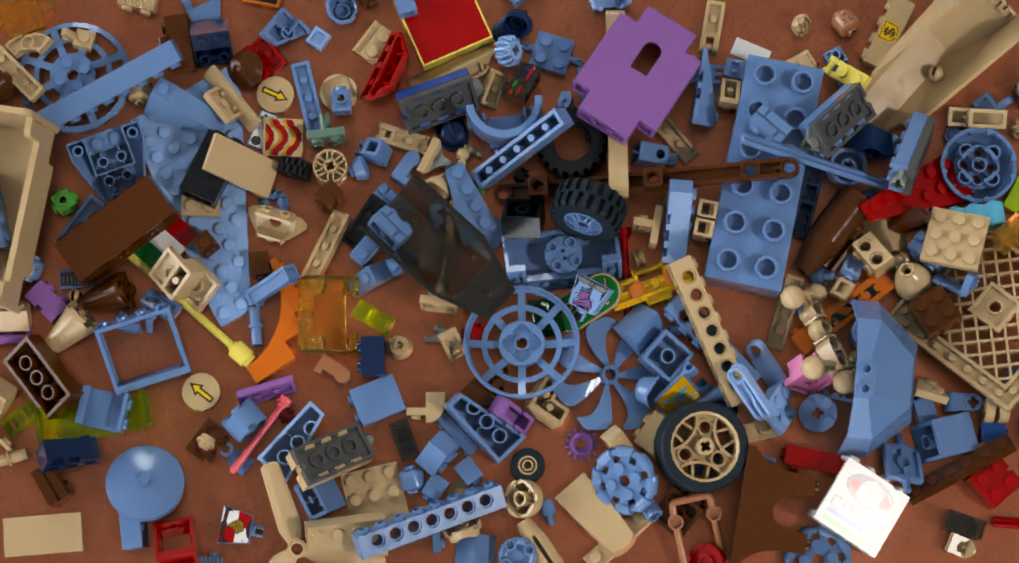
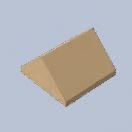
[862,215,908,254]

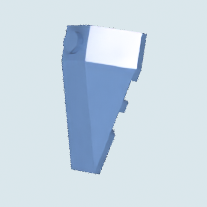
[689,48,718,127]

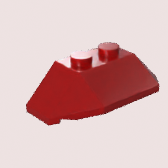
[359,31,410,100]

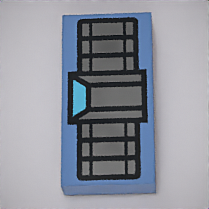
[59,269,99,290]

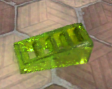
[0,399,43,438]

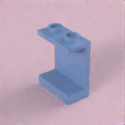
[74,385,134,434]

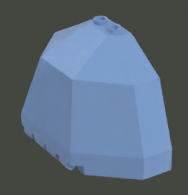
[836,300,918,457]

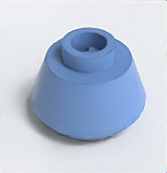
[348,155,371,180]

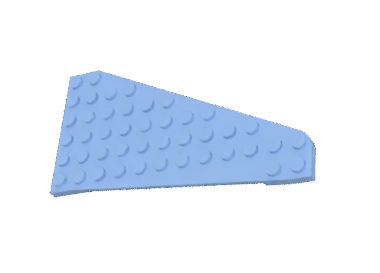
[127,67,251,328]

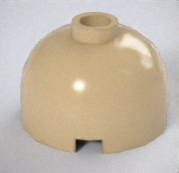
[504,479,544,518]

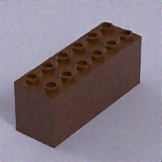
[54,175,182,286]

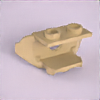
[247,204,308,244]

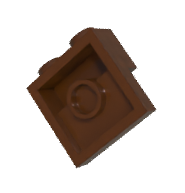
[656,485,706,537]

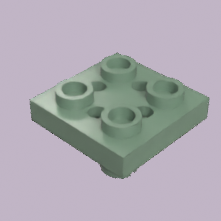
[306,113,347,149]

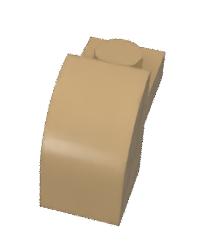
[406,392,446,425]

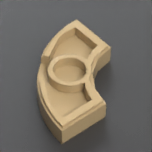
[3,32,55,59]

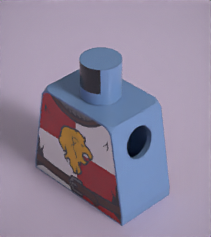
[217,506,265,544]

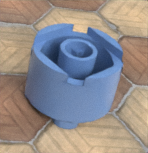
[825,147,867,187]
[220,398,267,444]

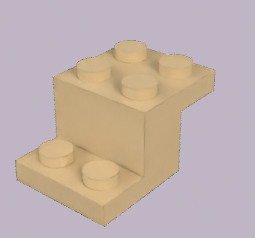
[148,246,222,312]

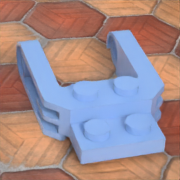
[727,339,797,436]

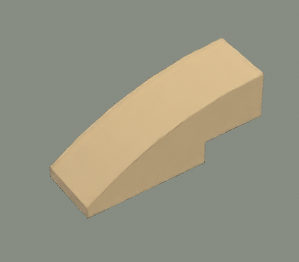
[945,106,1008,129]

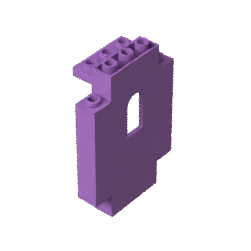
[571,6,702,146]

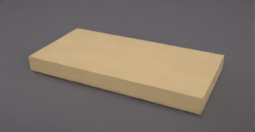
[202,133,278,199]
[3,512,84,558]

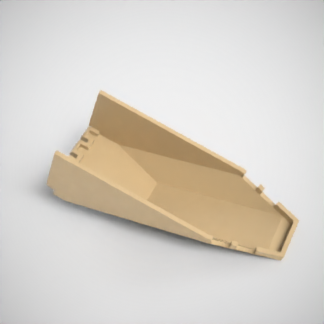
[865,0,1019,133]

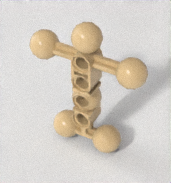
[780,283,857,394]

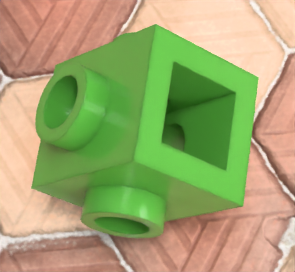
[50,188,80,218]

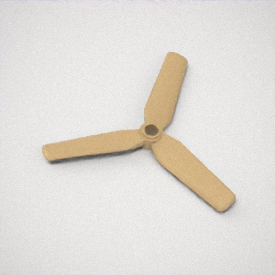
[260,461,386,563]

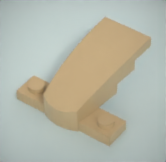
[555,472,653,563]

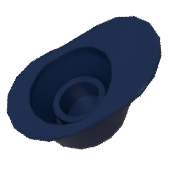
[492,9,533,42]
[434,116,469,152]

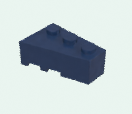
[36,435,102,474]

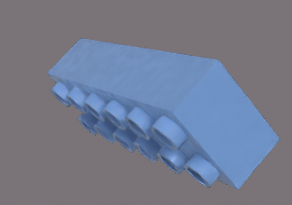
[702,54,824,299]

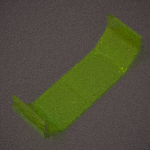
[34,390,153,445]

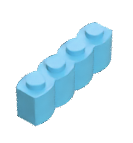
[927,199,1007,231]

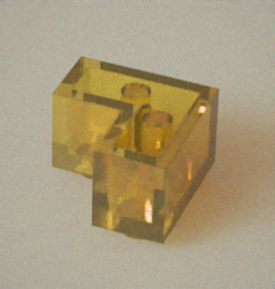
[991,210,1019,256]

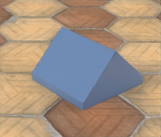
[613,303,665,356]
[455,534,496,563]

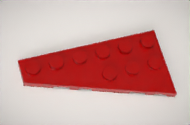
[859,155,974,222]

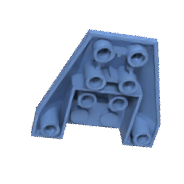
[66,120,146,203]

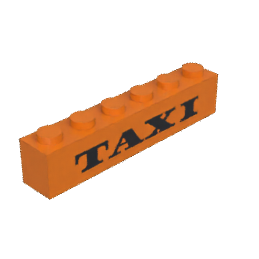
[789,273,895,356]

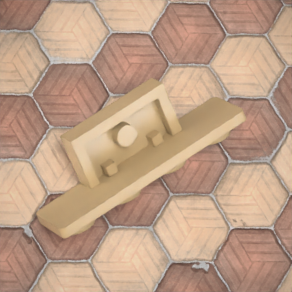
[202,65,261,133]

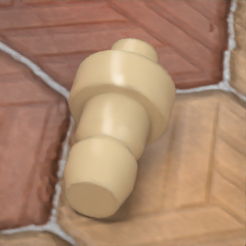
[463,144,484,159]

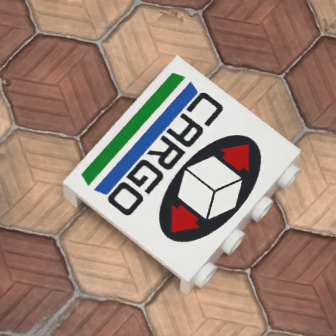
[806,455,910,558]

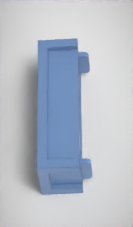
[244,263,301,307]

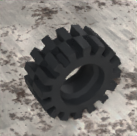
[276,156,313,181]

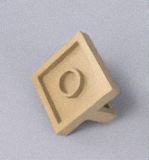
[631,205,663,250]

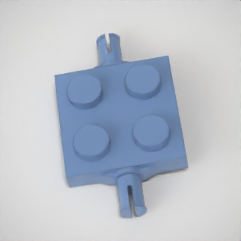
[521,30,584,77]
[881,433,924,494]

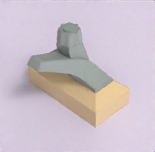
[416,136,455,176]
[424,323,465,362]

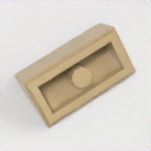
[477,68,508,110]

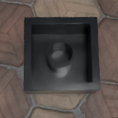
[501,199,546,239]

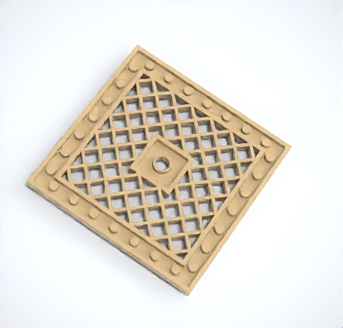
[889,222,1019,414]

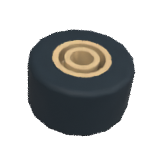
[510,448,545,482]

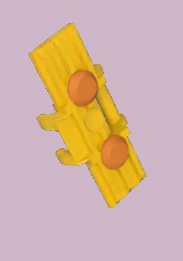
[614,256,700,312]

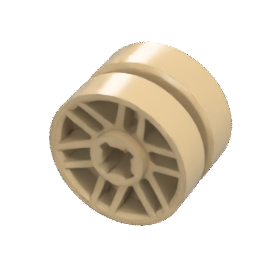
[313,149,349,186]
[979,393,1011,424]

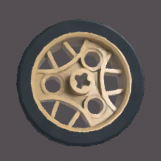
[654,402,749,492]

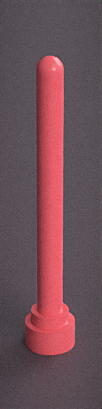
[230,394,294,474]

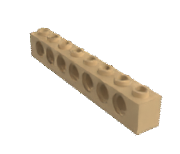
[666,255,743,408]

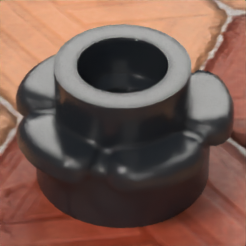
[513,167,530,183]

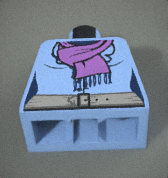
[569,273,614,322]

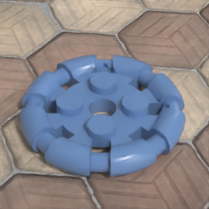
[591,446,658,515]
[783,524,853,563]

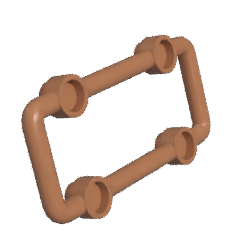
[667,492,729,563]

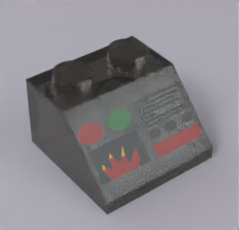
[502,62,542,109]

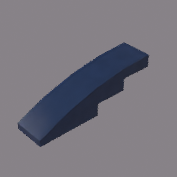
[792,165,825,239]

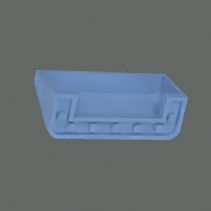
[501,229,622,294]

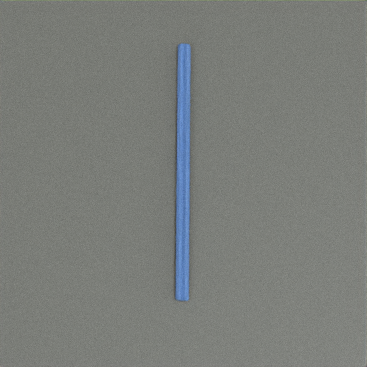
[739,133,889,190]

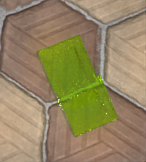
[351,300,396,336]

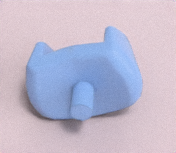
[557,91,574,108]

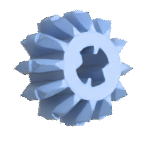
[494,35,524,67]

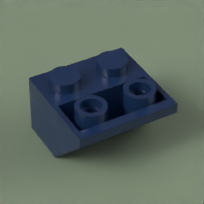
[190,19,233,68]
[846,123,893,160]

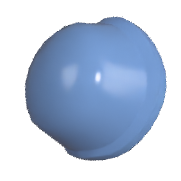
[635,376,660,409]

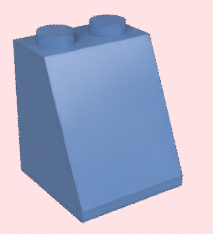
[910,411,979,464]

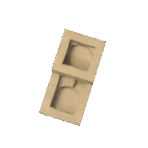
[821,276,856,301]

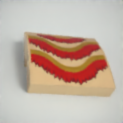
[262,118,304,158]

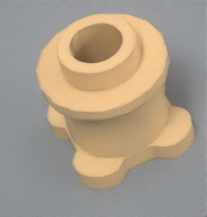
[890,251,910,276]

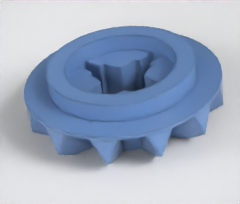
[258,189,289,211]

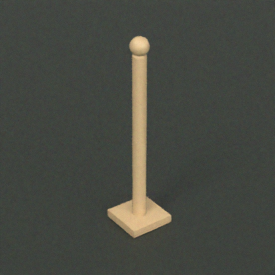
[419,148,471,316]

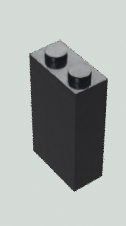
[179,129,244,209]

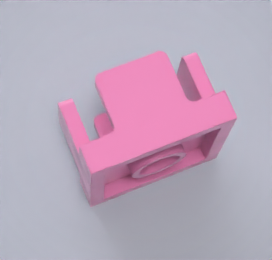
[783,351,833,396]

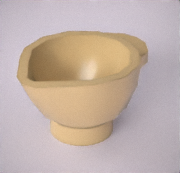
[420,173,450,201]

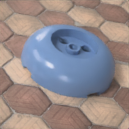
[940,127,1017,203]

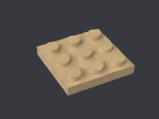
[920,207,991,273]
[340,461,409,521]

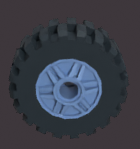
[549,177,627,243]

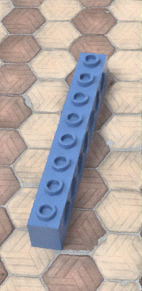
[351,480,507,560]

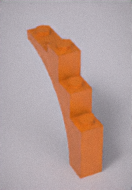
[246,257,315,385]

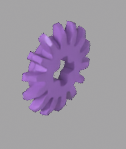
[564,427,599,462]

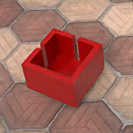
[964,459,1019,510]

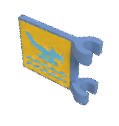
[653,361,713,414]

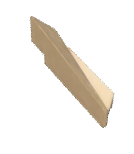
[405,45,496,87]

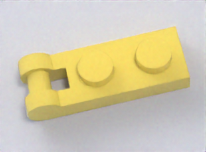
[823,55,872,91]

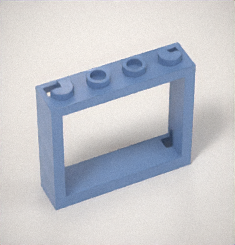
[94,302,191,395]

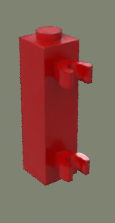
[779,444,845,480]

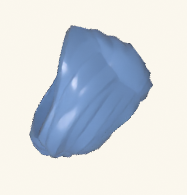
[325,0,358,25]

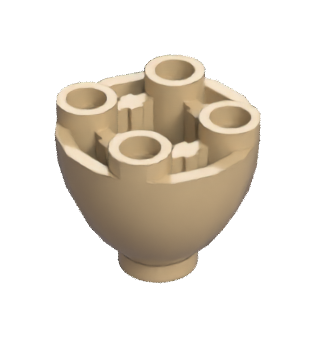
[894,262,933,301]

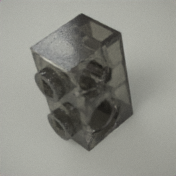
[389,418,420,463]
[940,509,987,541]

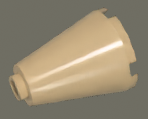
[45,301,97,353]

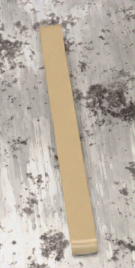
[605,10,629,198]

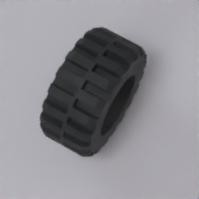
[537,105,608,179]

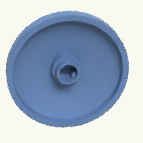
[106,446,185,522]

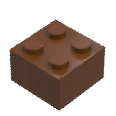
[907,284,962,342]

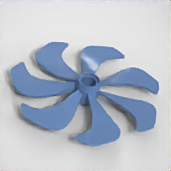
[552,316,666,430]

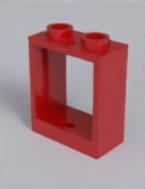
[153,516,199,563]

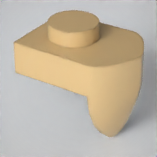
[944,532,976,558]

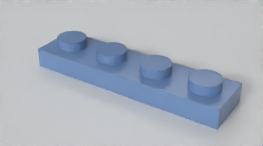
[290,60,322,131]

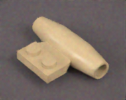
[517,517,564,563]

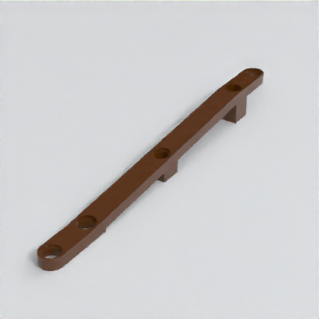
[494,157,800,205]

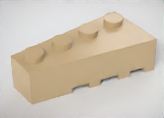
[304,512,388,556]

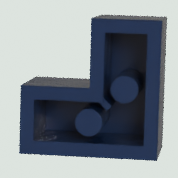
[357,336,386,377]

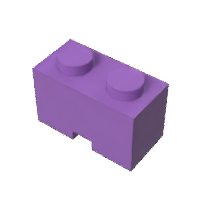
[24,280,69,325]
[487,395,535,435]

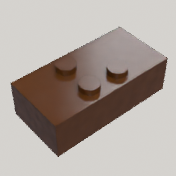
[3,335,84,420]

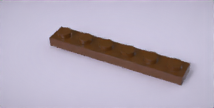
[906,433,1017,506]

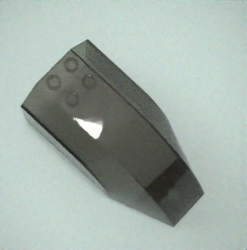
[358,170,515,320]

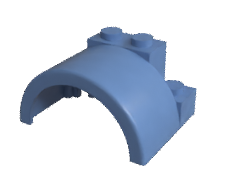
[466,95,543,153]

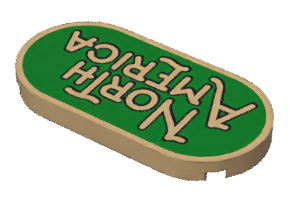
[552,273,622,332]

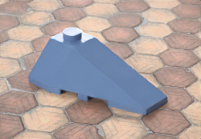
[144,77,225,133]

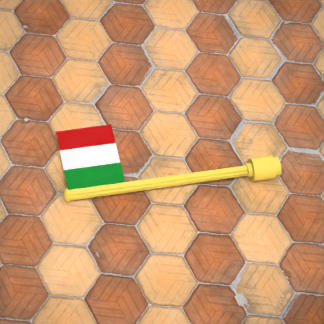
[128,218,257,369]

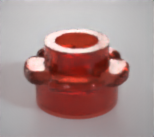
[278,408,296,424]

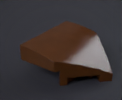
[888,205,931,234]

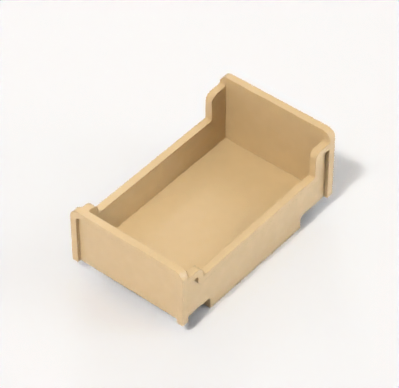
[0,105,59,314]

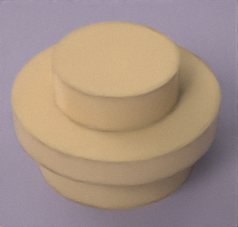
[196,433,216,450]

